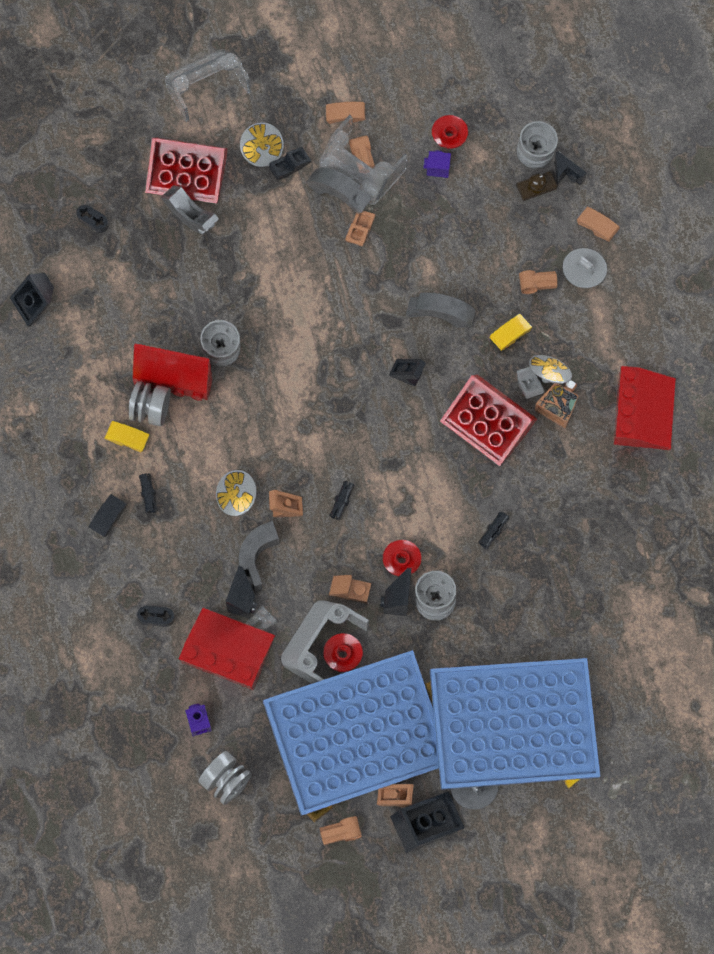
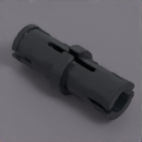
[139,473,158,513]
[329,481,355,520]
[478,511,510,549]

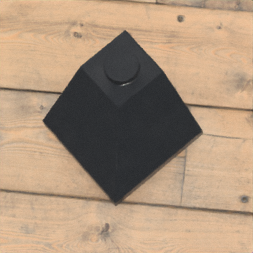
[9,273,54,327]
[226,566,258,619]
[380,568,412,616]

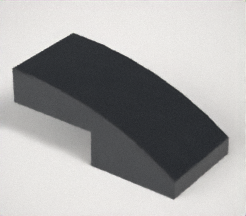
[269,147,311,181]
[88,494,127,537]

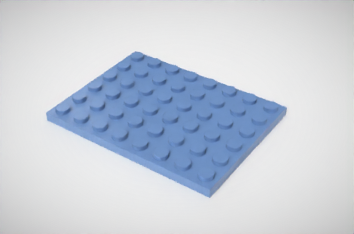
[263,650,439,816]
[430,658,600,790]

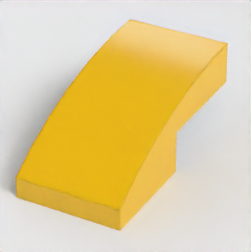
[489,314,532,351]
[104,421,149,453]

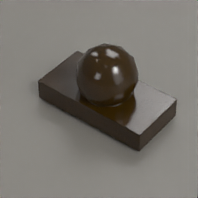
[516,171,558,201]

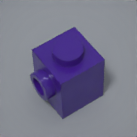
[424,150,451,178]
[185,704,212,737]

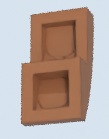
[326,102,366,124]
[577,207,620,241]
[345,210,376,247]

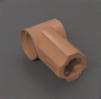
[349,135,375,174]
[519,270,557,294]
[319,816,362,845]

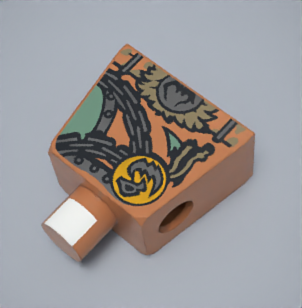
[535,380,578,428]

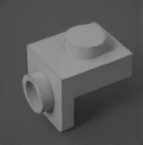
[517,367,544,399]

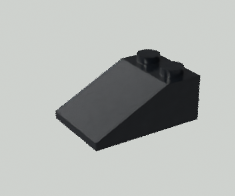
[390,792,465,853]

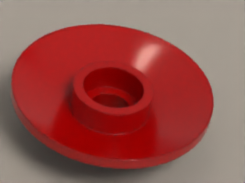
[432,115,468,149]
[383,540,421,577]
[323,633,363,672]

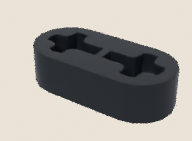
[76,205,109,233]
[137,606,175,627]

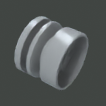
[516,121,558,169]
[200,320,240,367]
[129,381,171,427]
[415,571,456,620]
[199,751,252,805]

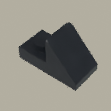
[554,151,587,185]
[389,359,426,386]

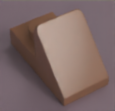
[269,490,303,517]
[329,575,371,604]
[377,784,414,808]

